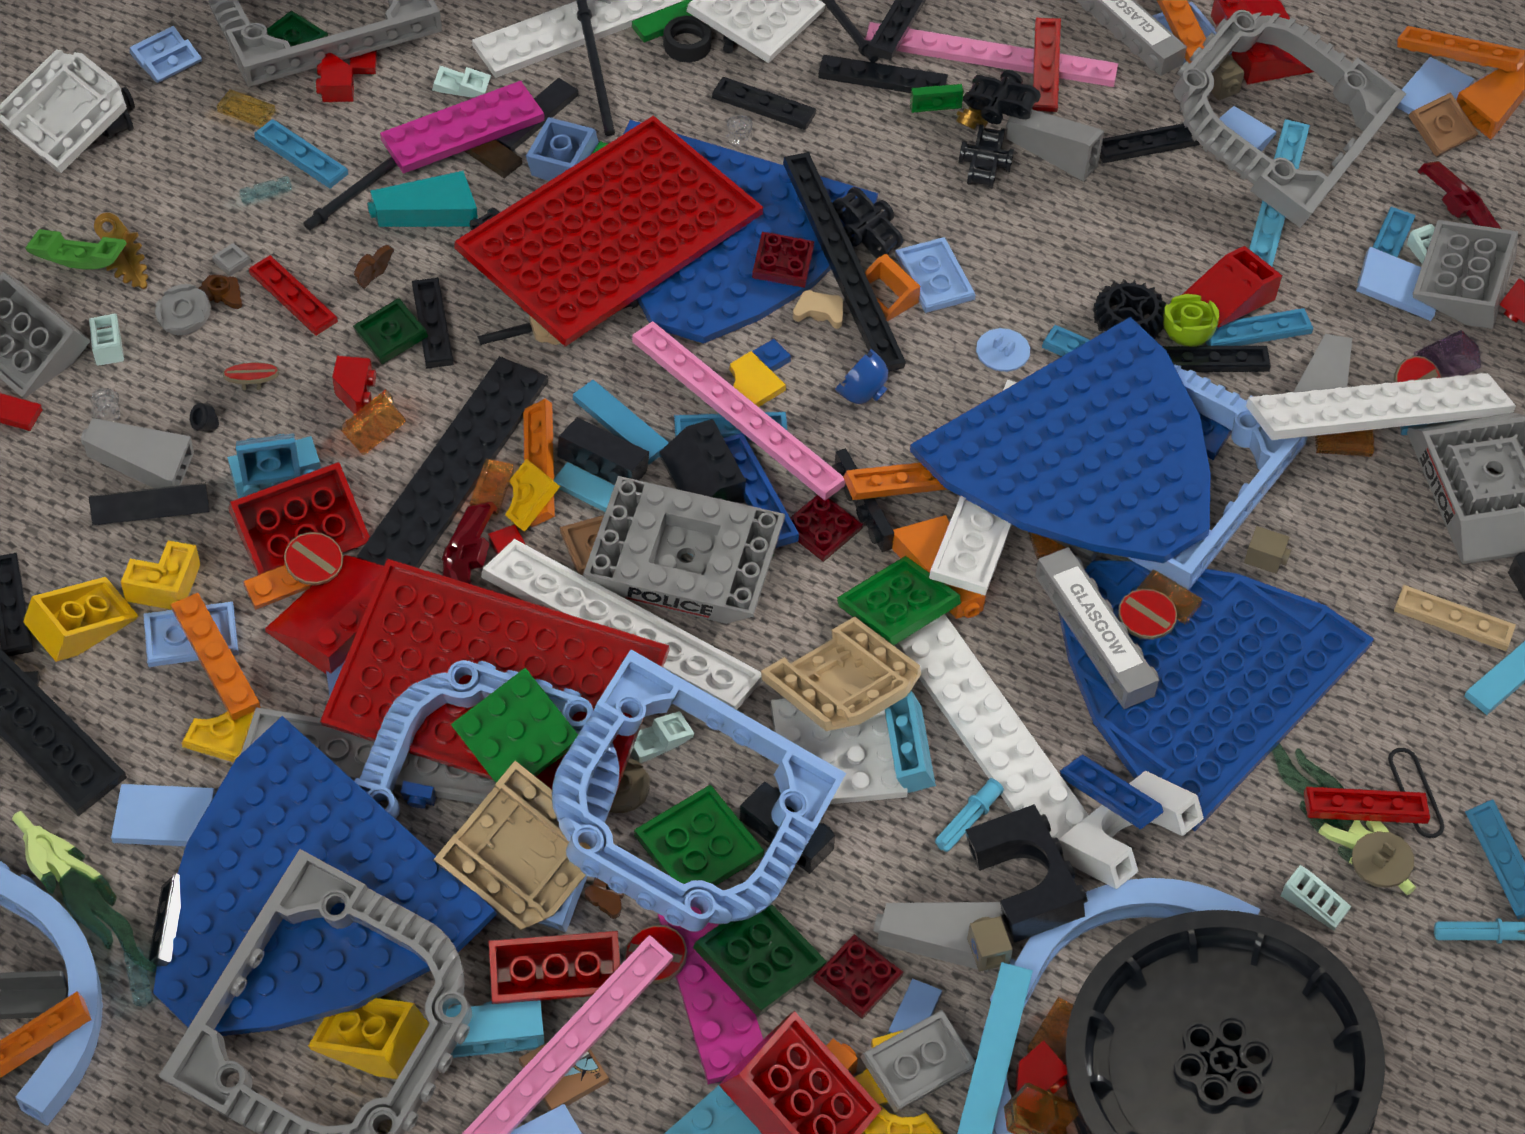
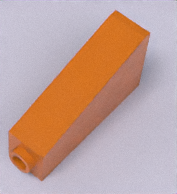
[1456,62,1525,139]
[892,515,986,619]

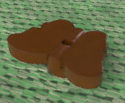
[354,245,394,289]
[198,275,242,309]
[585,877,624,919]

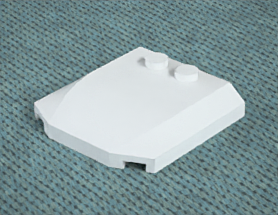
[0,49,127,173]

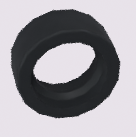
[663,15,712,63]

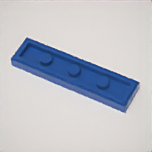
[1060,754,1164,830]

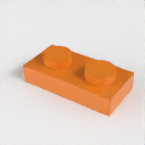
[244,565,310,610]

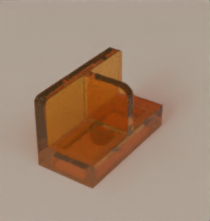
[341,389,406,455]
[1004,1083,1079,1134]

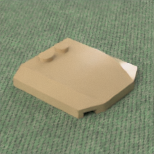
[761,617,921,731]
[434,761,591,931]

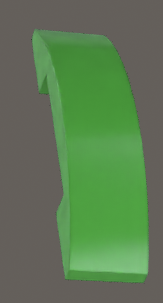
[25,229,127,269]

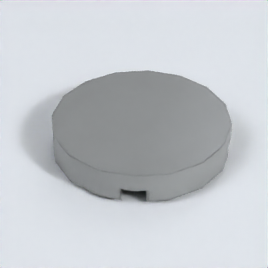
[155,284,211,335]

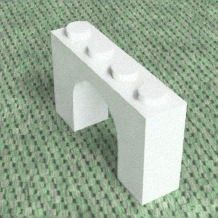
[1058,771,1204,889]

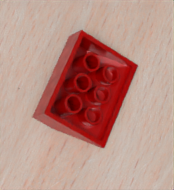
[1211,0,1314,85]
[228,462,370,575]
[265,555,384,675]
[719,1011,882,1134]

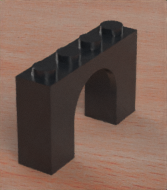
[965,804,1088,943]

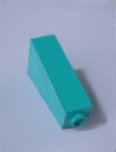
[367,171,478,227]

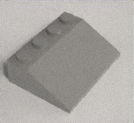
[1413,220,1518,329]
[0,272,91,398]

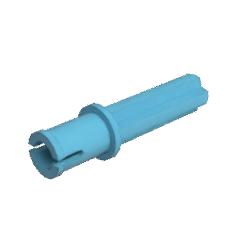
[935,778,1004,852]
[1434,918,1525,944]

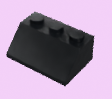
[659,419,746,504]

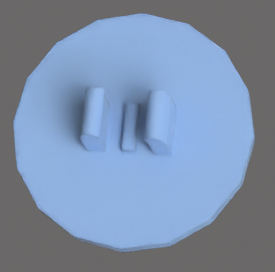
[976,328,1030,372]

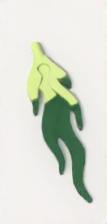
[1272,743,1416,895]
[12,811,156,972]

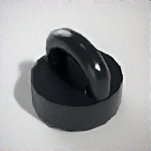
[189,403,219,432]

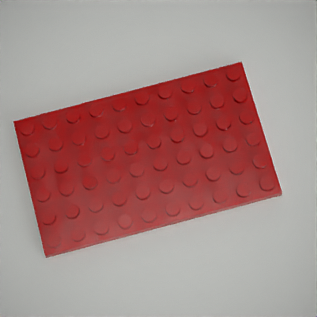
[454,115,764,347]
[320,559,670,817]

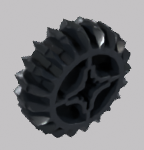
[1093,279,1166,339]

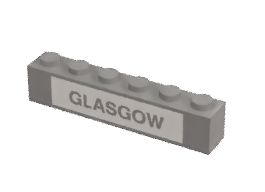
[1076,0,1187,76]
[1035,547,1159,709]

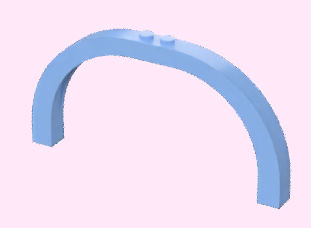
[0,861,103,1126]
[979,878,1260,1134]

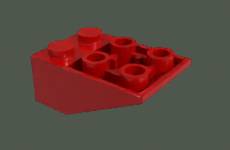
[1182,246,1283,328]

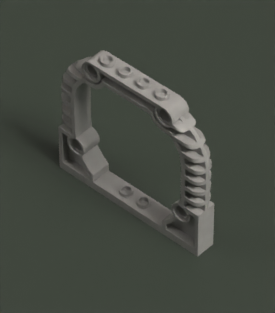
[208,0,442,87]
[1173,10,1406,228]
[159,849,472,1134]

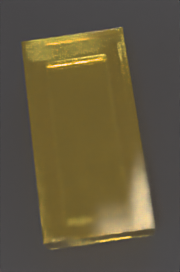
[217,89,276,128]

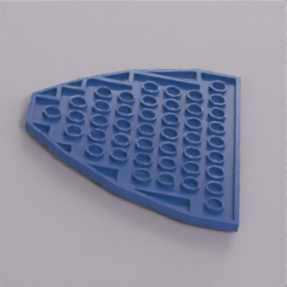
[623,120,878,344]
[910,317,1211,563]
[1058,560,1374,831]
[153,716,497,1036]

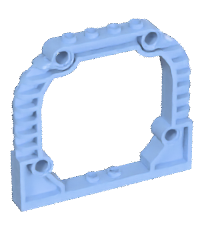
[1128,365,1308,591]
[552,650,846,931]
[354,660,619,932]

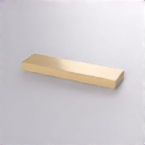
[1394,585,1516,651]

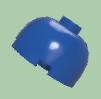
[835,349,888,404]

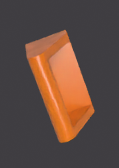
[865,254,921,322]

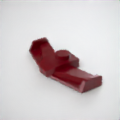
[1417,161,1502,229]
[442,501,498,584]

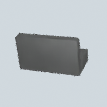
[0,970,69,1019]

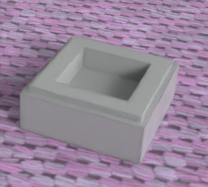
[212,243,251,276]

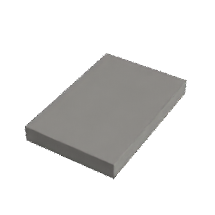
[860,1010,976,1113]

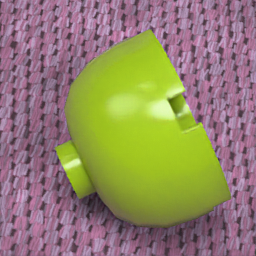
[1164,294,1219,347]

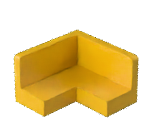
[121,540,200,610]

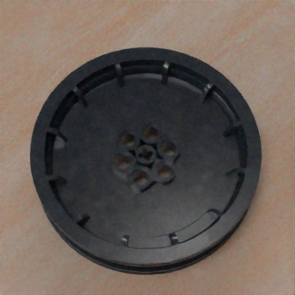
[1066,910,1385,1134]

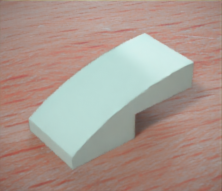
[432,66,491,97]
[631,711,694,764]

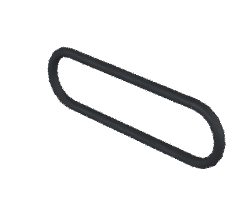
[1388,748,1445,838]

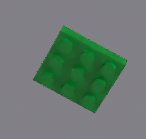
[837,556,961,646]
[451,668,578,783]
[634,784,764,886]

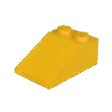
[23,577,138,662]
[308,998,429,1079]

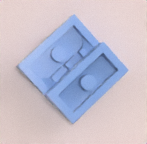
[130,26,202,83]
[1219,106,1276,152]

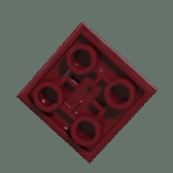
[752,232,815,288]
[790,495,863,562]
[813,934,903,1019]

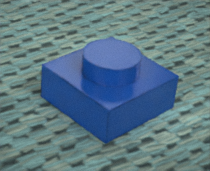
[752,339,791,372]
[401,781,437,809]

